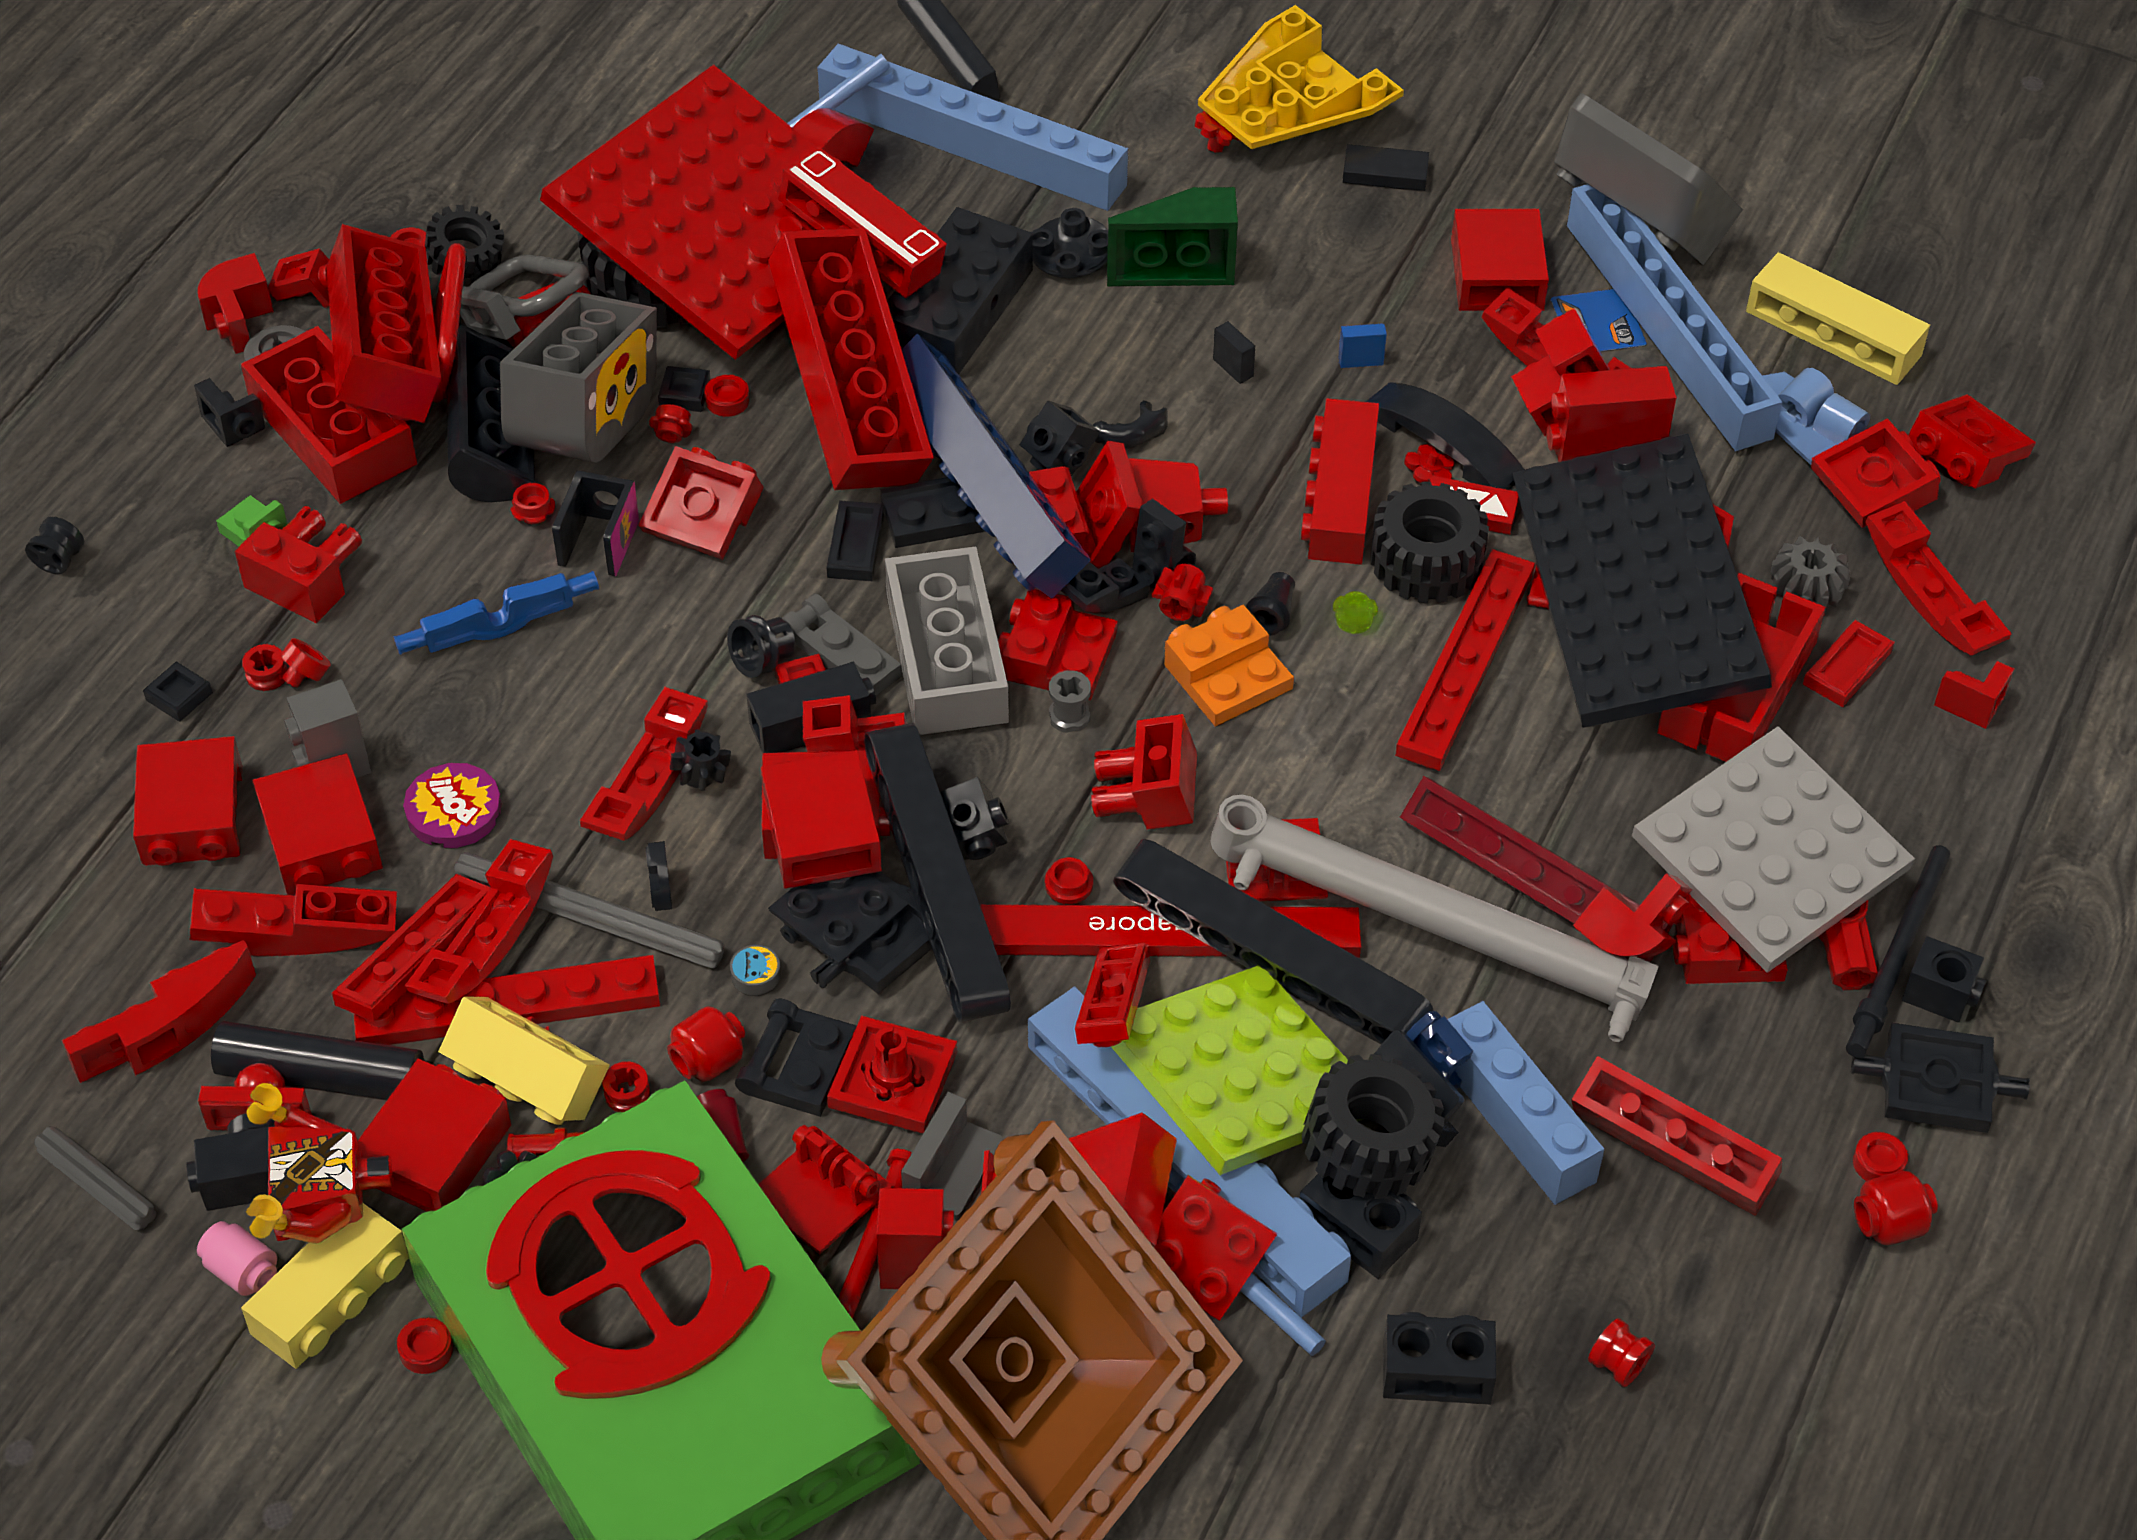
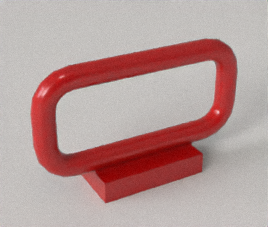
[432,243,466,403]

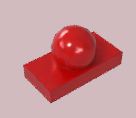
[198,1063,312,1130]

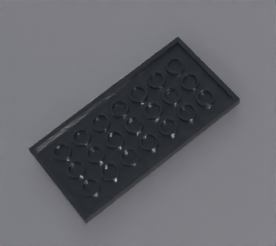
[1512,434,1772,728]

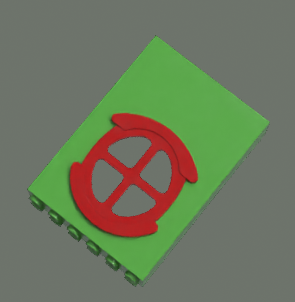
[402,1080,920,1540]

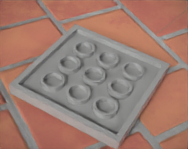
[1632,726,1915,973]

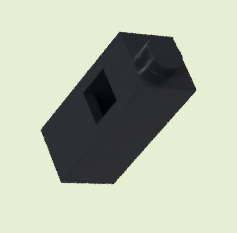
[746,661,876,753]
[186,1126,275,1211]

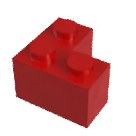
[1511,308,1610,436]

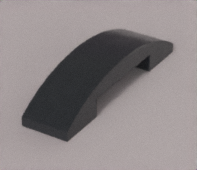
[1366,382,1525,490]

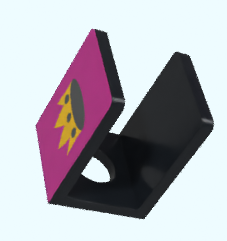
[552,470,639,576]

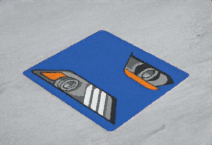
[1551,289,1647,351]

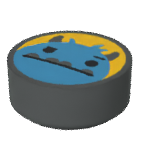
[730,945,781,995]

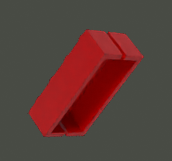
[1657,573,1826,762]

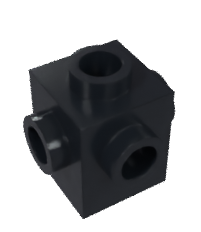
[1019,401,1100,476]
[940,777,1009,860]

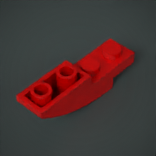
[189,884,397,956]
[62,940,256,1083]

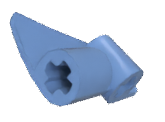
[1763,368,1870,465]

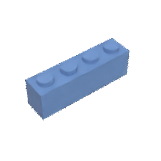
[1447,1001,1604,1205]

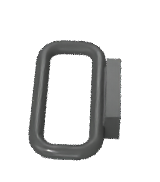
[460,254,589,340]

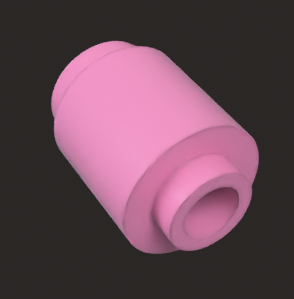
[197,1221,277,1296]

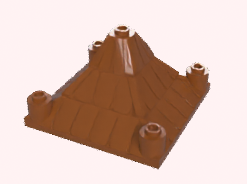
[821,1120,1243,1540]

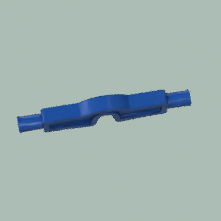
[393,571,599,655]

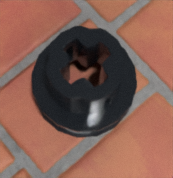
[727,615,795,678]

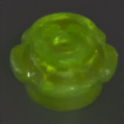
[1332,591,1378,634]

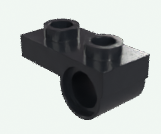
[1132,498,1196,589]

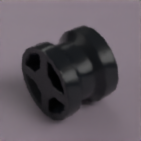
[25,517,85,574]

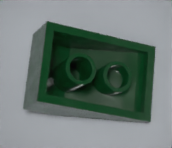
[1107,187,1238,287]

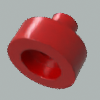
[281,638,331,688]

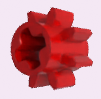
[1152,564,1213,621]

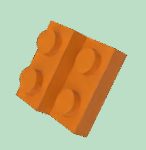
[1164,604,1294,727]

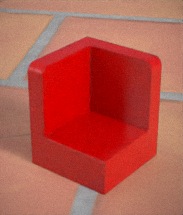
[1934,661,2014,729]

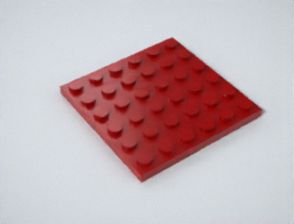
[540,64,817,360]

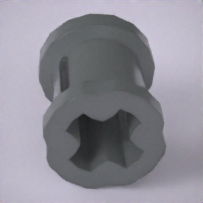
[1049,670,1091,733]

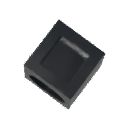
[1902,936,1987,1023]

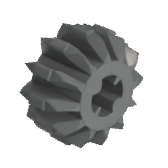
[1770,536,1850,607]

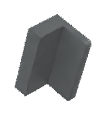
[901,1092,1002,1221]

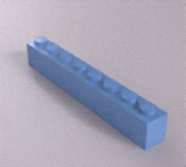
[817,44,1128,211]
[1567,184,1782,451]
[1028,986,1351,1318]

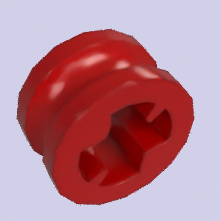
[242,644,288,691]
[602,1061,650,1112]

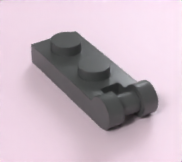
[782,593,902,695]

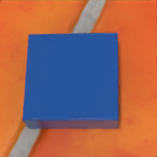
[1338,324,1387,368]

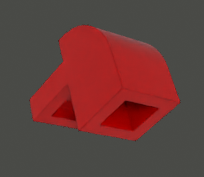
[197,253,274,354]
[803,695,908,752]
[1572,873,1692,959]

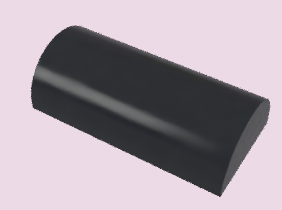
[446,323,535,503]

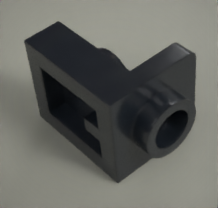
[194,378,265,447]

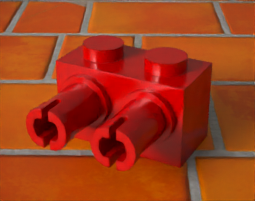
[235,506,362,624]
[1091,714,1197,830]

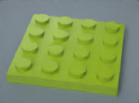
[1111,966,1363,1175]

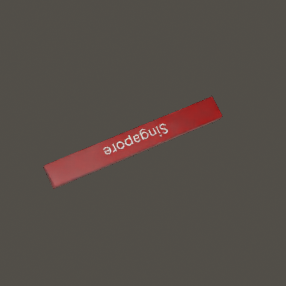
[980,904,1361,957]

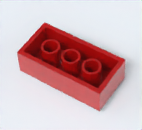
[241,326,417,504]

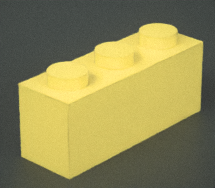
[438,997,610,1125]
[241,1203,409,1369]

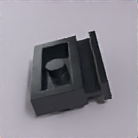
[880,477,983,548]

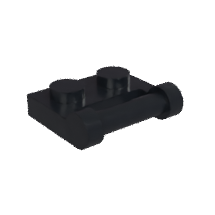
[735,998,857,1117]

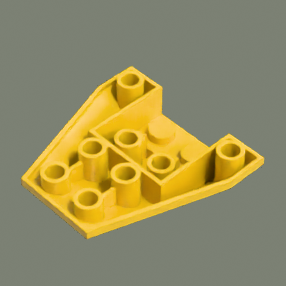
[1198,5,1404,149]

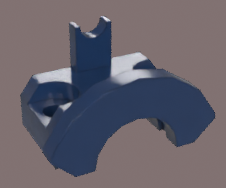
[1406,1011,1473,1089]

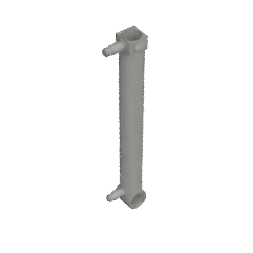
[1210,795,1658,1042]

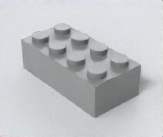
[885,546,1009,735]

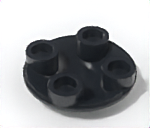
[1032,208,1108,278]

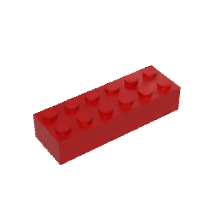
[327,224,441,423]
[768,228,934,491]

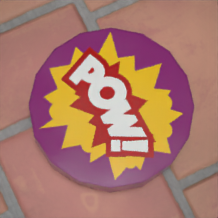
[403,763,502,848]

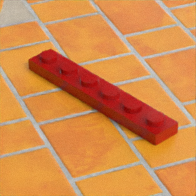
[1395,549,1535,771]
[354,955,660,1045]

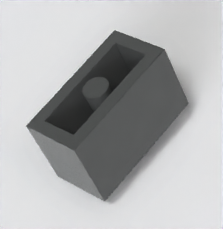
[283,679,371,778]

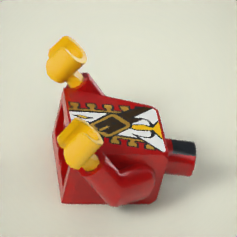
[246,1083,393,1244]

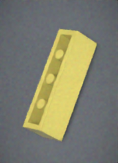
[1746,252,1930,385]

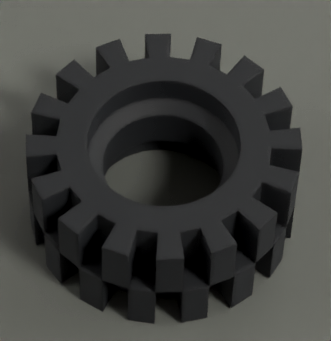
[425,205,504,285]

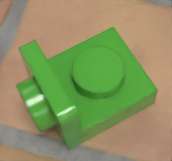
[216,495,288,546]

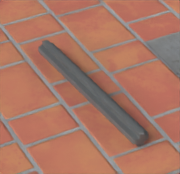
[454,852,724,968]

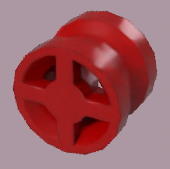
[1588,1318,1655,1387]

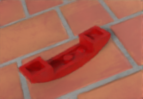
[1482,288,1631,370]
[1866,501,2012,655]
[580,687,708,841]
[405,839,553,1004]

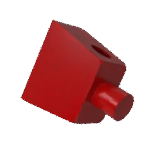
[1128,458,1228,552]

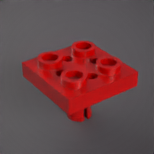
[827,1015,958,1133]

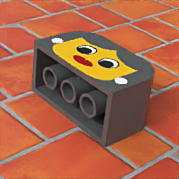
[500,292,657,463]

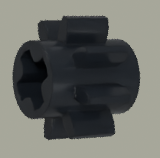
[670,729,731,791]

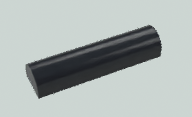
[897,0,1000,101]
[211,1021,425,1100]

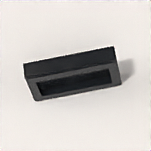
[1342,144,1429,191]
[826,500,884,582]

